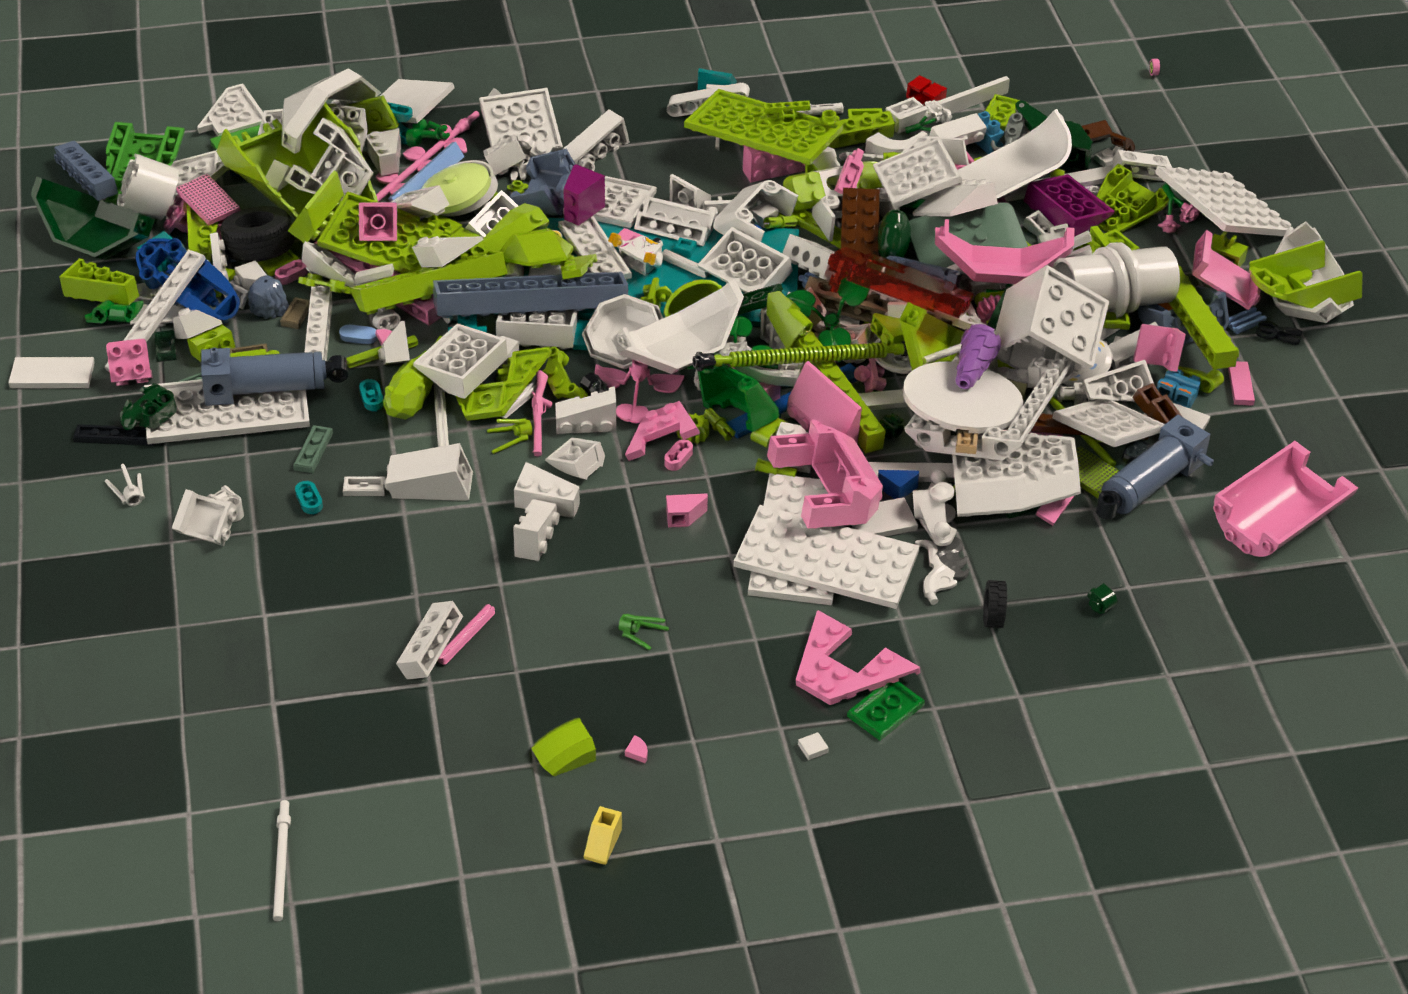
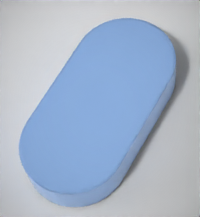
[339,324,378,344]

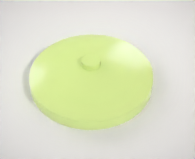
[421,163,491,214]

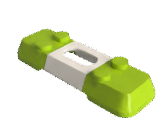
[783,161,883,211]

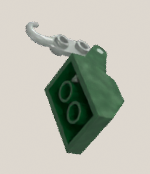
[991,100,1092,170]

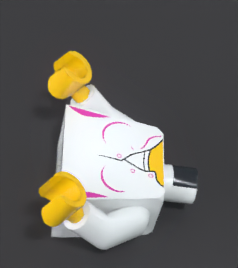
[608,233,663,276]

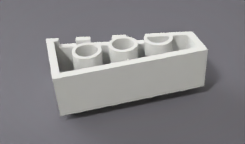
[563,110,630,164]

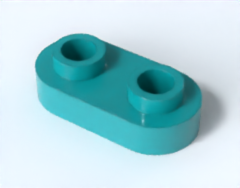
[359,379,384,411]
[295,481,323,514]

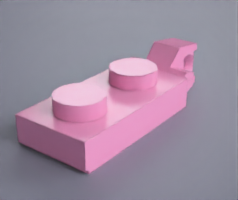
[834,148,864,194]

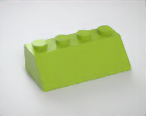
[288,170,344,243]

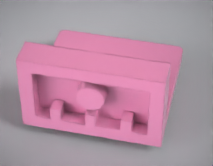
[1133,324,1186,372]

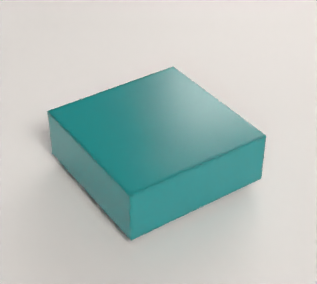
[673,237,697,257]

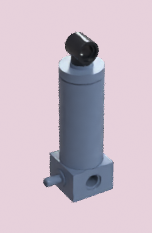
[201,348,348,406]
[1096,415,1214,520]

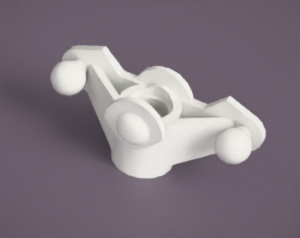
[913,469,957,546]

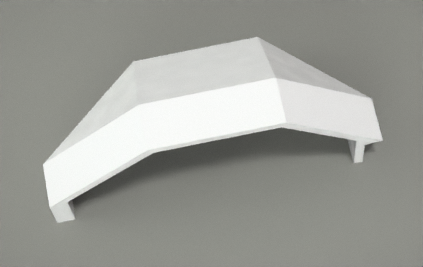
[281,68,381,154]
[1273,221,1354,323]
[610,279,744,374]

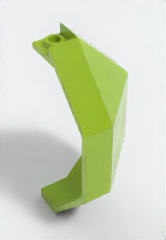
[899,302,1015,371]

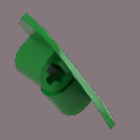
[85,300,144,323]

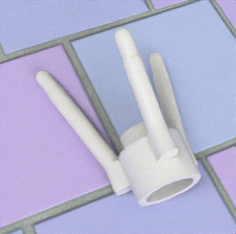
[105,464,145,506]

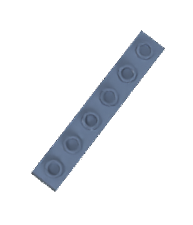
[54,140,118,201]

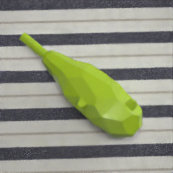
[383,336,442,420]

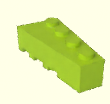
[59,258,139,305]

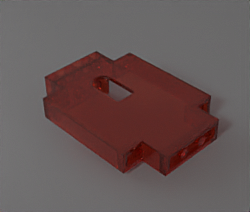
[827,247,974,318]

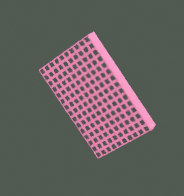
[176,174,240,226]

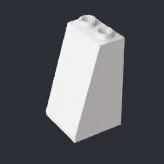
[384,443,473,501]

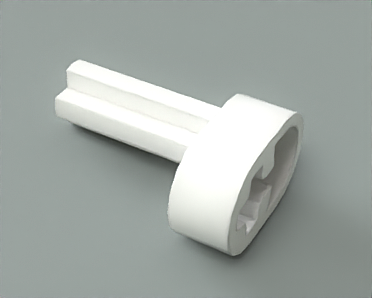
[372,307,400,330]

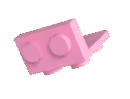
[106,339,153,386]

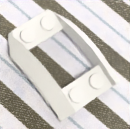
[721,341,804,387]

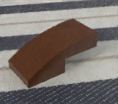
[1110,132,1135,152]

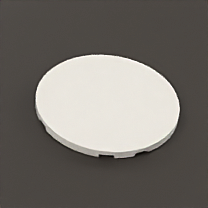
[903,361,1023,434]

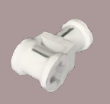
[1057,382,1095,405]

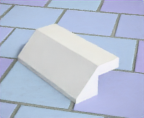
[634,196,717,246]

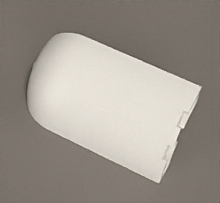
[958,109,1072,200]

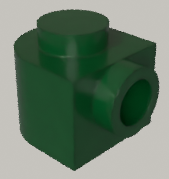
[1087,583,1118,614]

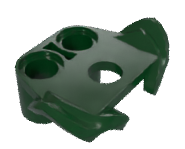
[120,383,177,430]

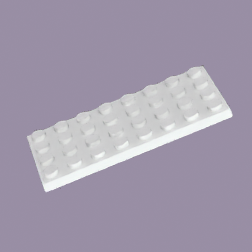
[144,379,310,444]
[748,473,844,605]
[734,505,920,609]

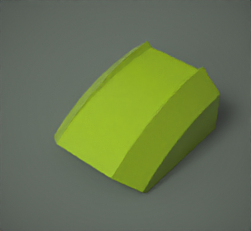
[531,718,596,776]

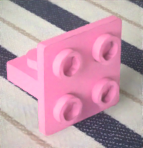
[163,194,188,235]

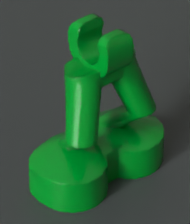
[406,119,450,147]

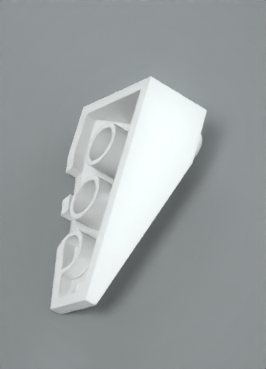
[302,241,365,287]

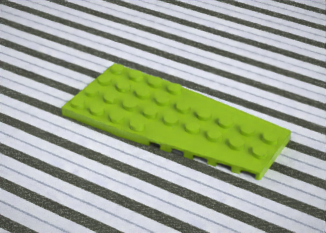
[317,191,498,273]

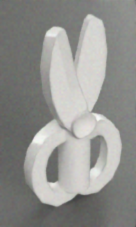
[511,154,531,182]

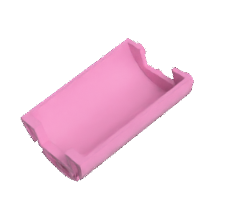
[1213,441,1358,557]

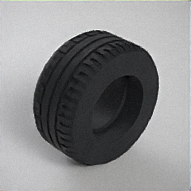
[220,206,295,262]

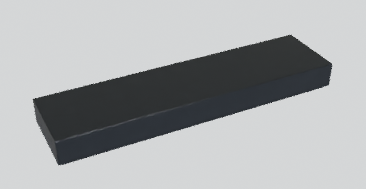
[73,424,154,446]

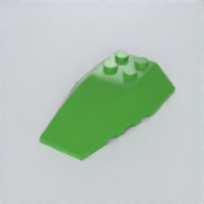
[106,122,185,205]

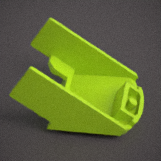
[1249,240,1362,309]

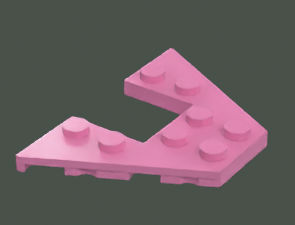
[796,610,920,705]

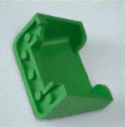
[697,364,779,432]

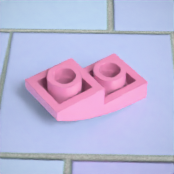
[1036,496,1074,526]

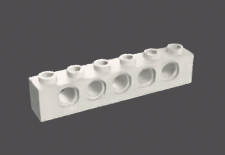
[304,286,333,361]

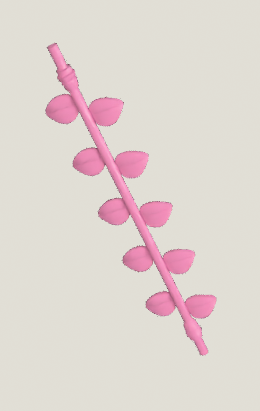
[314,111,480,244]

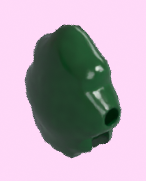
[878,210,911,263]

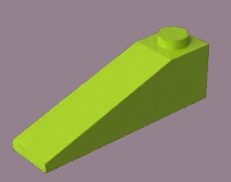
[477,203,549,251]

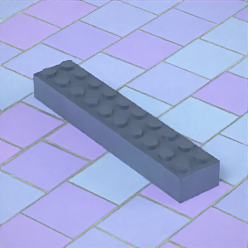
[433,271,628,318]

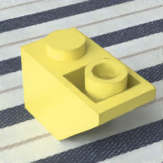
[584,806,622,865]

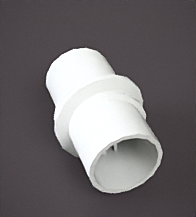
[1053,242,1180,318]

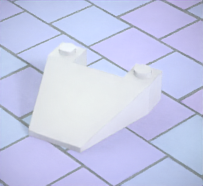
[285,118,373,201]

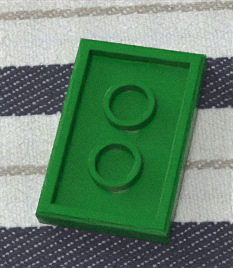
[847,681,925,741]

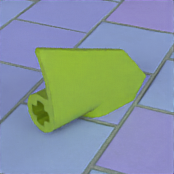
[766,291,813,349]

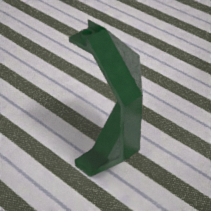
[31,177,155,260]

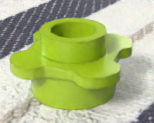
[819,110,840,126]
[507,180,528,194]

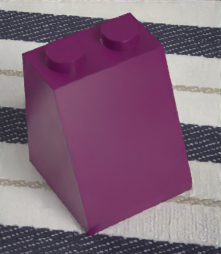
[563,164,605,226]

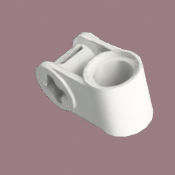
[207,485,244,522]

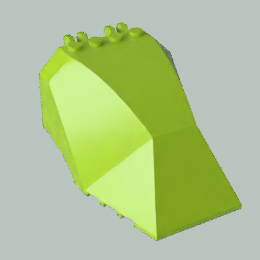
[216,102,378,238]

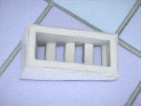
[1023,210,1054,237]

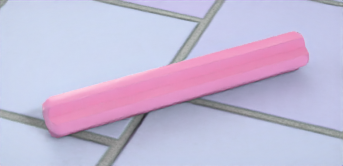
[437,604,495,665]

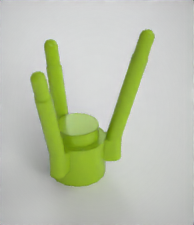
[487,418,532,454]

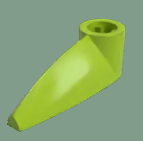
[1166,366,1224,393]

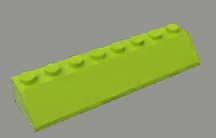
[350,250,508,315]

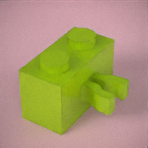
[1211,231,1248,267]

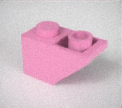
[666,493,708,528]

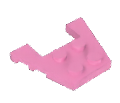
[625,401,700,461]

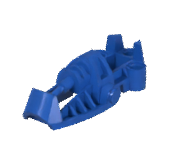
[136,238,240,324]

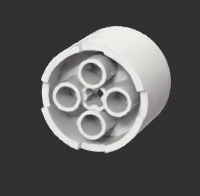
[117,153,179,220]

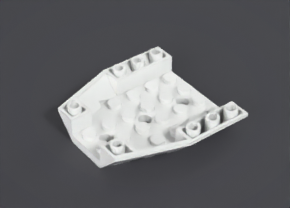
[952,433,1081,517]

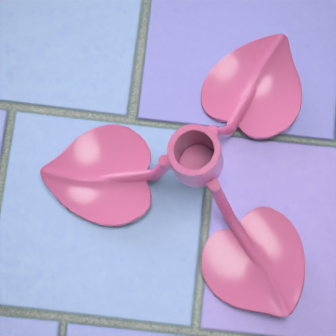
[595,360,684,424]

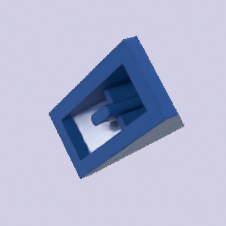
[878,470,919,499]

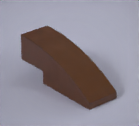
[1132,383,1182,425]

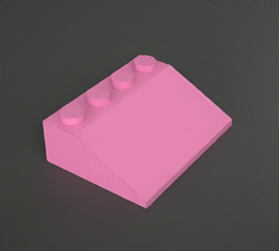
[787,361,862,444]

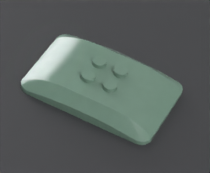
[909,202,1028,268]

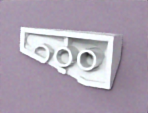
[1082,360,1154,402]

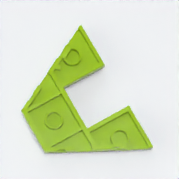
[456,347,552,421]

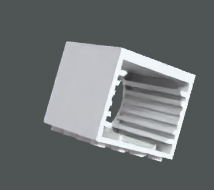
[995,265,1109,384]

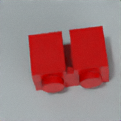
[906,75,947,106]

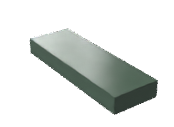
[293,425,333,474]

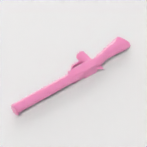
[532,370,552,457]

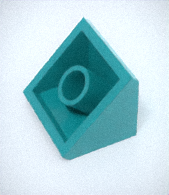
[698,68,737,90]

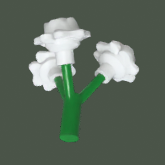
[905,100,952,134]

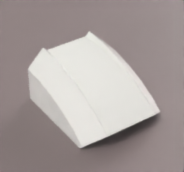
[545,438,605,480]

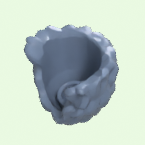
[248,275,289,319]

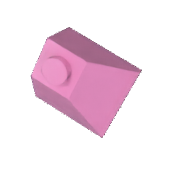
[359,202,397,241]

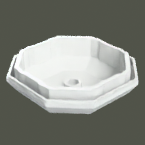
[582,294,663,369]

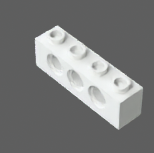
[396,601,463,679]

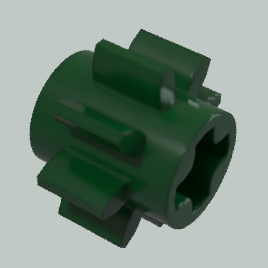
[880,413,904,439]

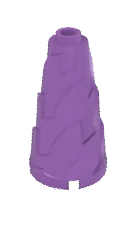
[955,324,1001,389]

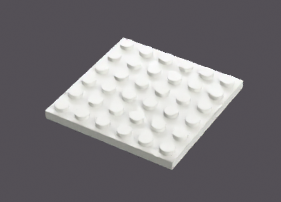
[1154,166,1293,236]

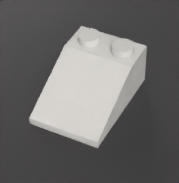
[412,236,483,267]

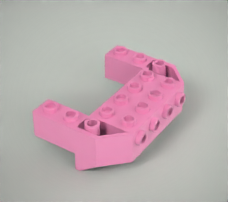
[767,420,883,529]

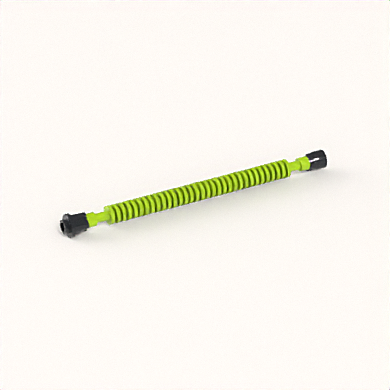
[692,341,908,372]

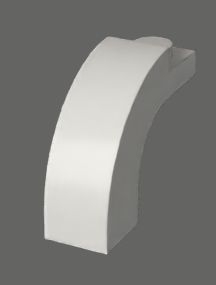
[865,131,928,155]

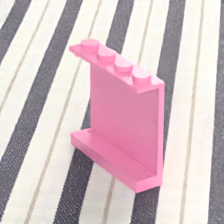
[1192,230,1261,310]

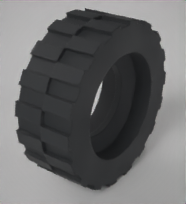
[983,580,1007,628]

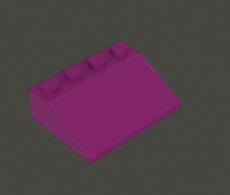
[1023,174,1115,237]

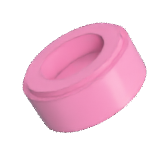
[1150,59,1160,76]

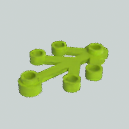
[298,273,351,294]

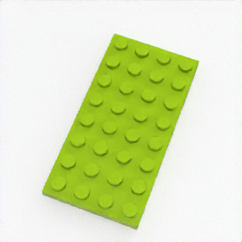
[684,89,843,165]

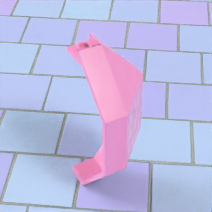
[935,219,1074,284]

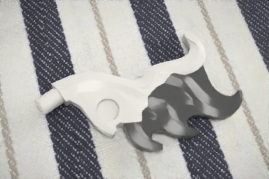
[915,537,969,605]

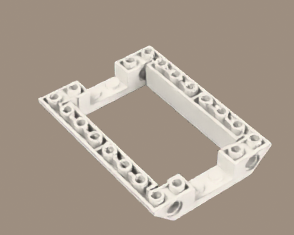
[905,352,1072,461]

